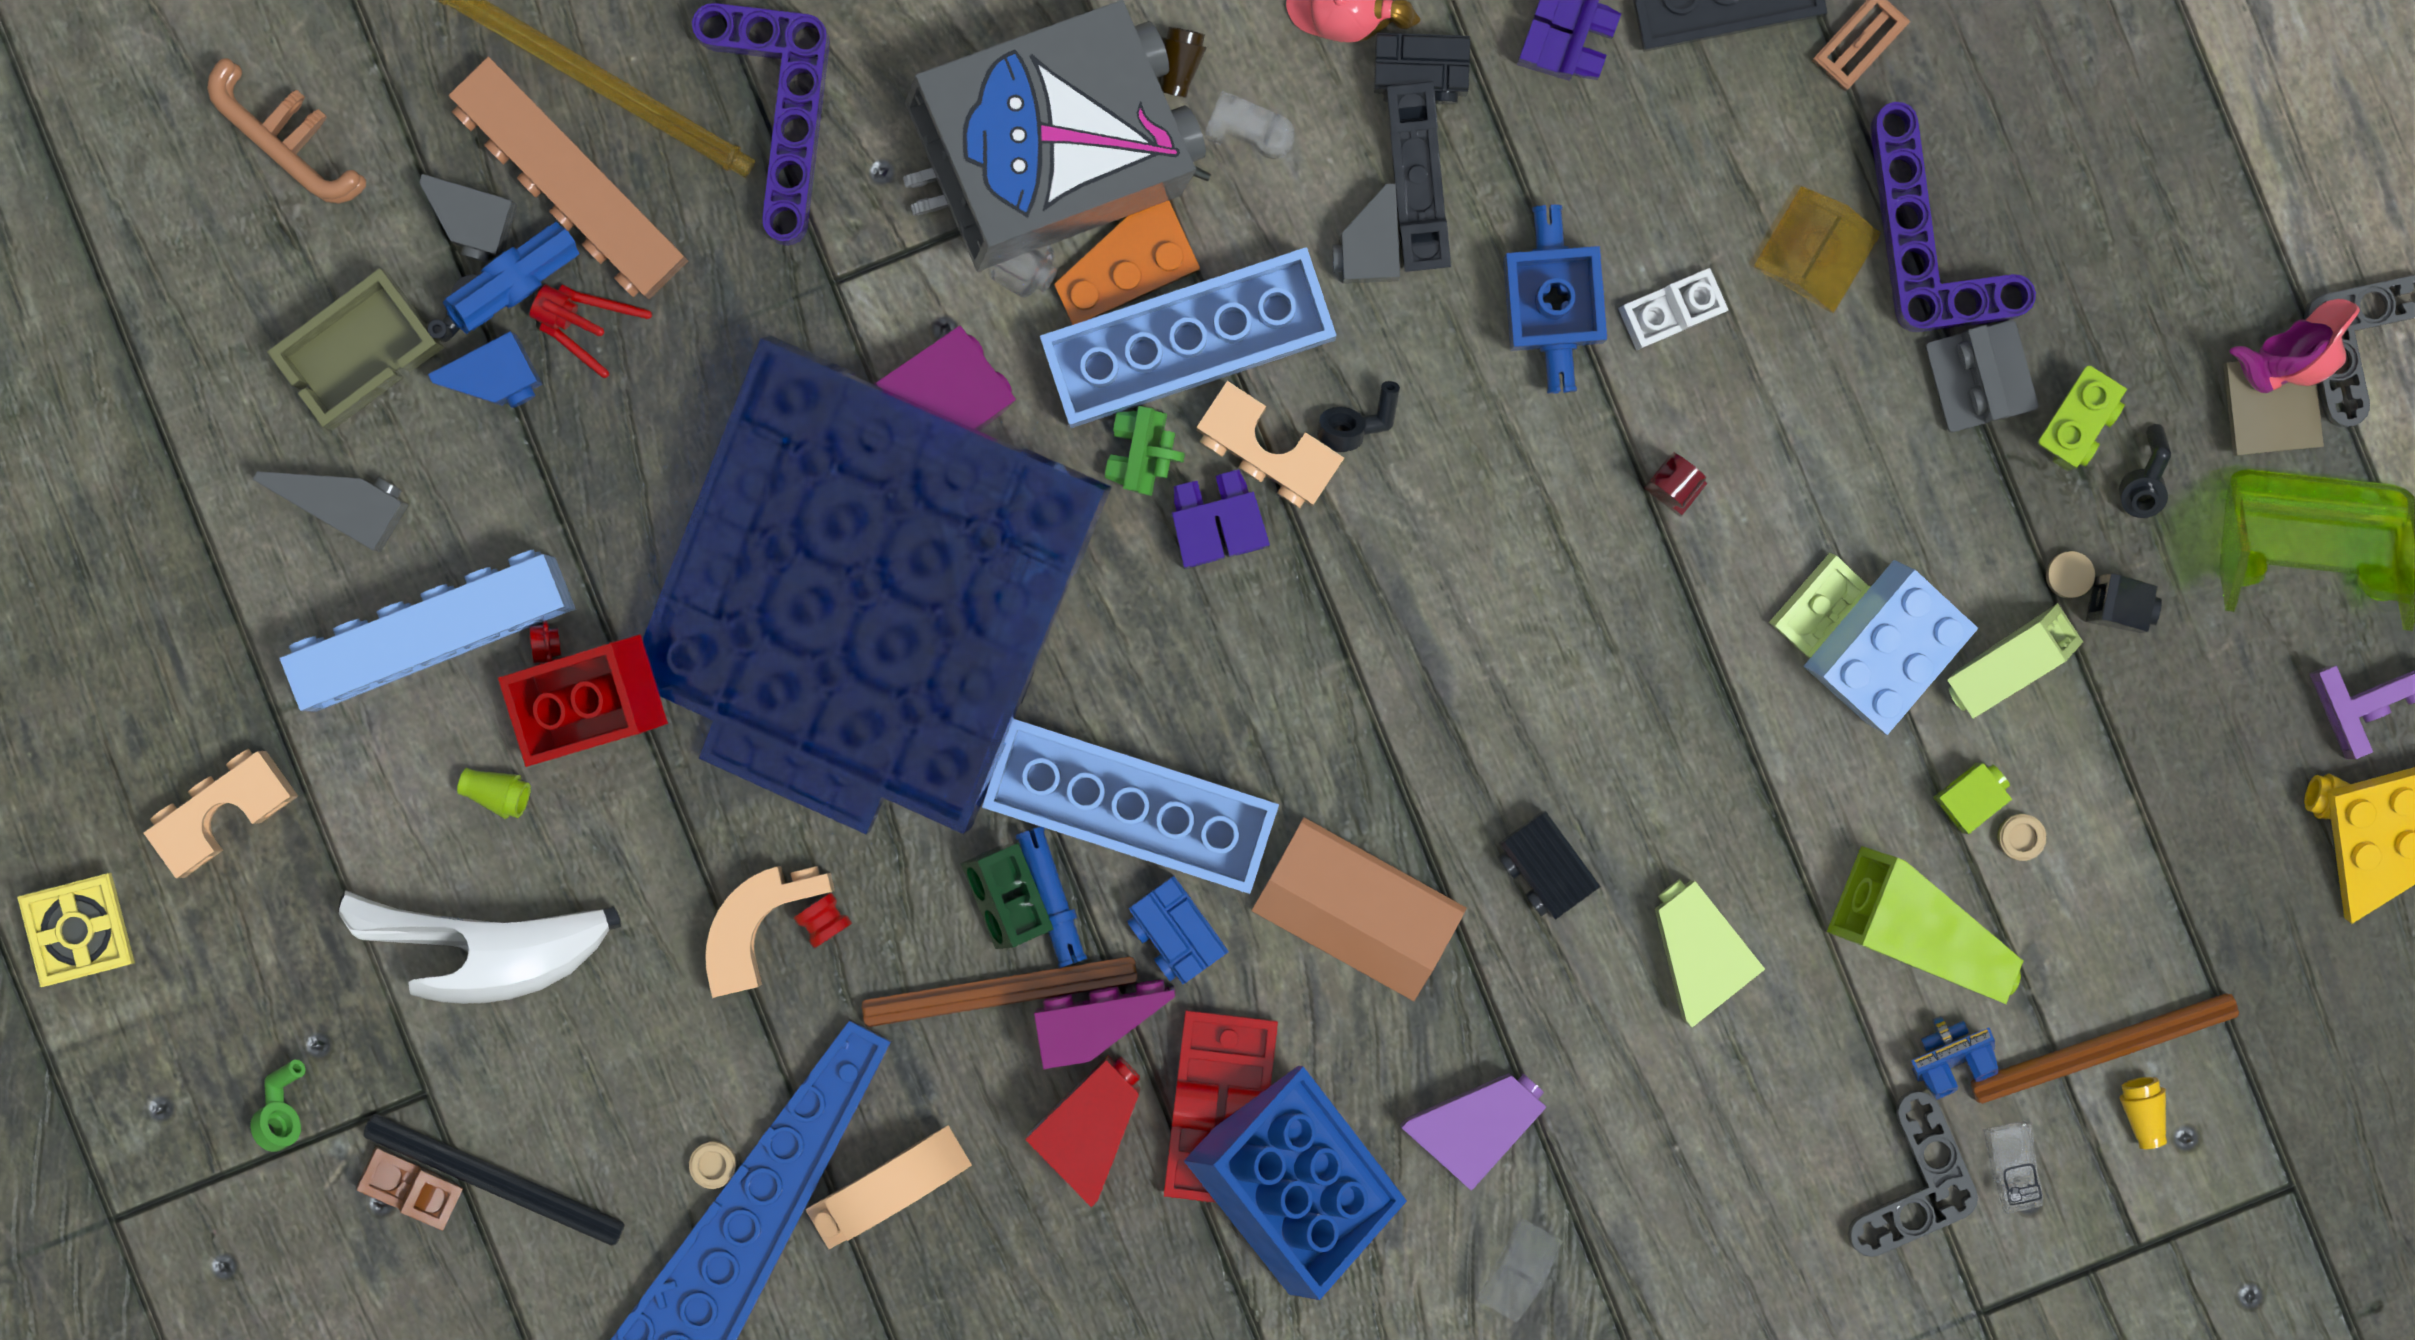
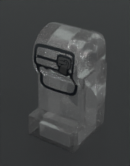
[1204,91,1295,159]
[1983,1121,2043,1214]

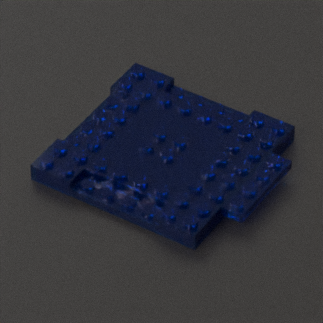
[643,335,1112,834]

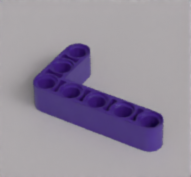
[692,3,830,246]
[1870,102,2036,332]

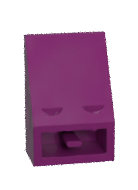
[1034,979,1176,1069]

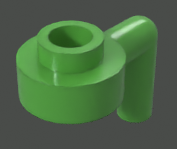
[250,1060,306,1152]

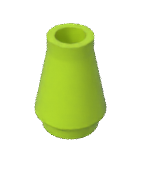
[457,768,531,819]

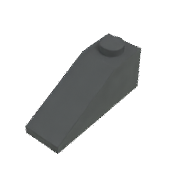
[252,471,409,552]

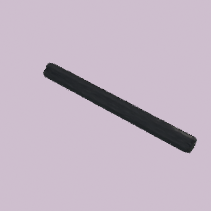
[363,1114,625,1246]

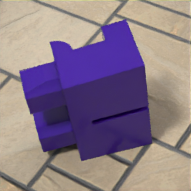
[1517,0,1621,81]
[1172,469,1270,569]

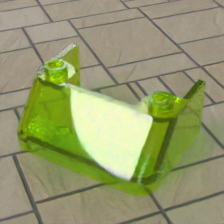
[2219,469,2415,631]

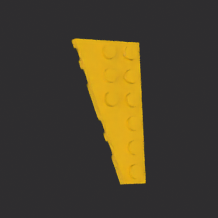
[2327,767,2415,924]

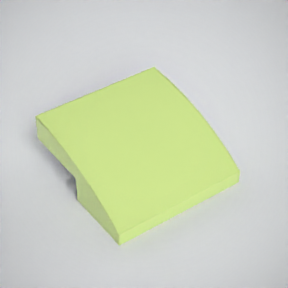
[1769,553,1871,659]

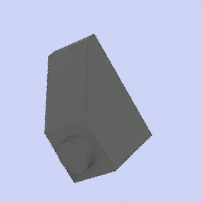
[419,174,518,263]
[1332,183,1400,284]

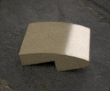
[2223,361,2324,456]

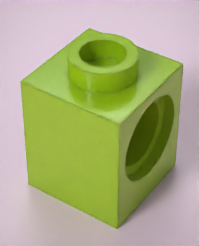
[1933,763,2012,834]

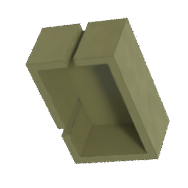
[267,268,444,431]

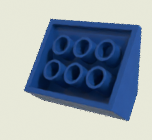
[1184,1066,1407,1300]

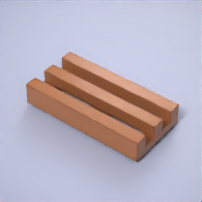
[1812,0,1910,91]

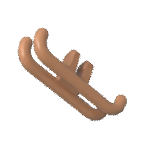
[207,58,366,204]

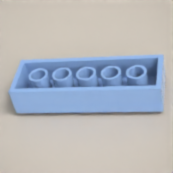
[1040,247,1336,428]
[280,549,575,712]
[982,718,1279,894]

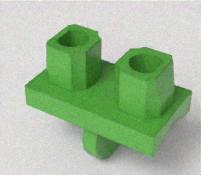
[1105,406,1185,496]

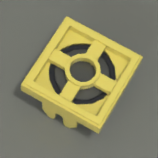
[17,873,135,987]

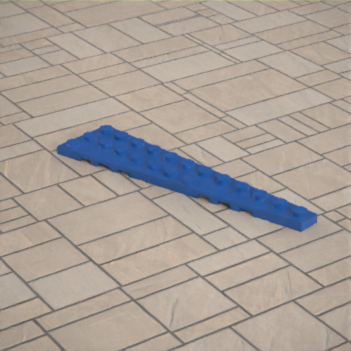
[611,1020,892,1340]

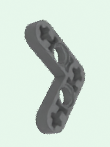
[2304,275,2415,428]
[1848,1090,1978,1257]

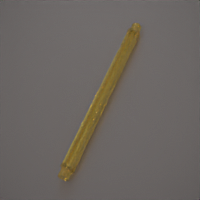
[439,0,756,178]

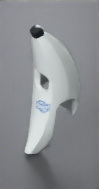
[338,890,622,1004]

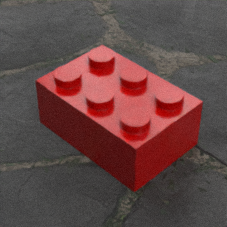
[498,634,668,767]

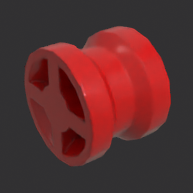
[794,892,852,949]

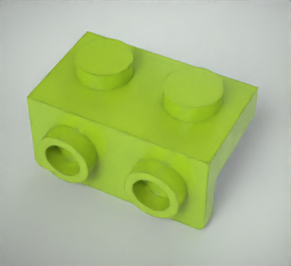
[2038,366,2127,471]

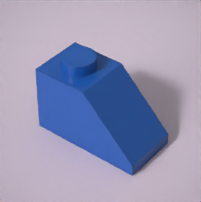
[428,332,543,408]

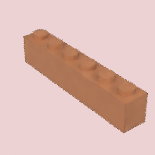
[448,56,688,299]

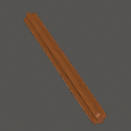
[862,956,1138,1027]
[1971,993,2239,1104]

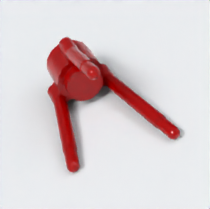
[529,284,652,378]

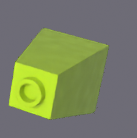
[1827,846,2023,1004]

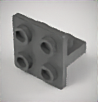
[1925,320,2038,433]

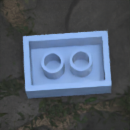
[1803,560,1978,735]

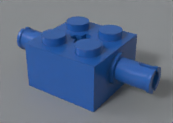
[1503,205,1607,394]

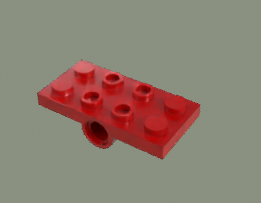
[1164,1010,1278,1203]

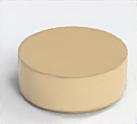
[2046,551,2095,598]
[1997,814,2046,861]
[689,1141,737,1189]

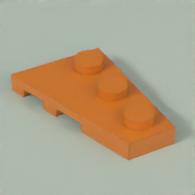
[1054,201,1200,325]

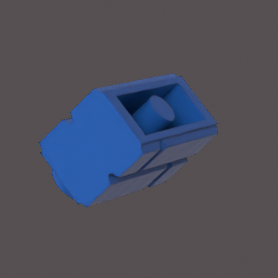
[1127,875,1229,984]

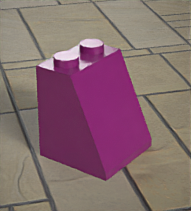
[851,325,1016,486]

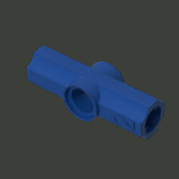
[443,222,580,334]

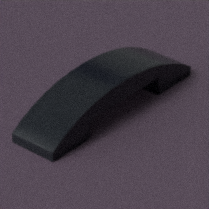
[1387,81,1451,272]

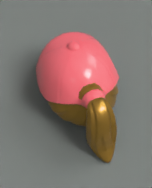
[1286,0,1421,42]

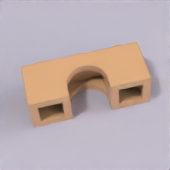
[1196,381,1344,508]
[144,749,298,879]

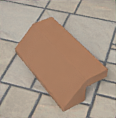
[1251,817,1467,1001]

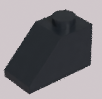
[2086,573,2162,633]

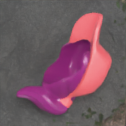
[2229,299,2360,393]

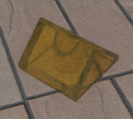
[1753,186,1881,314]

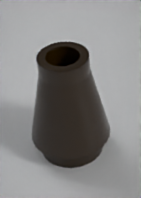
[1161,26,1207,98]

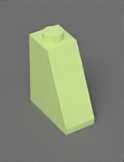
[1947,603,2083,718]
[1655,879,1765,1027]

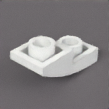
[1618,268,1728,351]

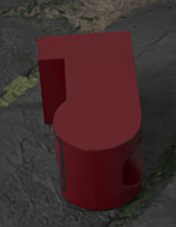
[1644,452,1708,517]

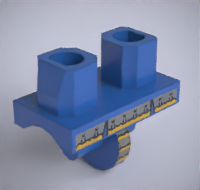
[1911,1016,1998,1100]

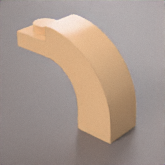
[706,866,835,998]
[805,1125,972,1249]

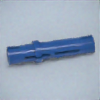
[1015,827,1087,968]

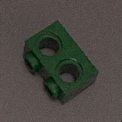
[960,843,1054,949]

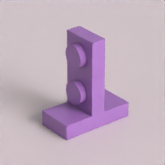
[2310,666,2415,759]

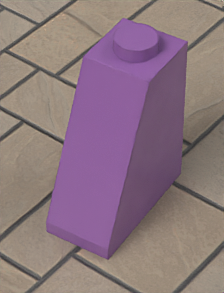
[1400,1073,1546,1191]

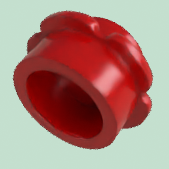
[530,620,561,663]

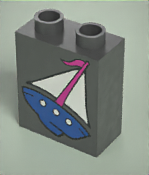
[905,0,1206,272]

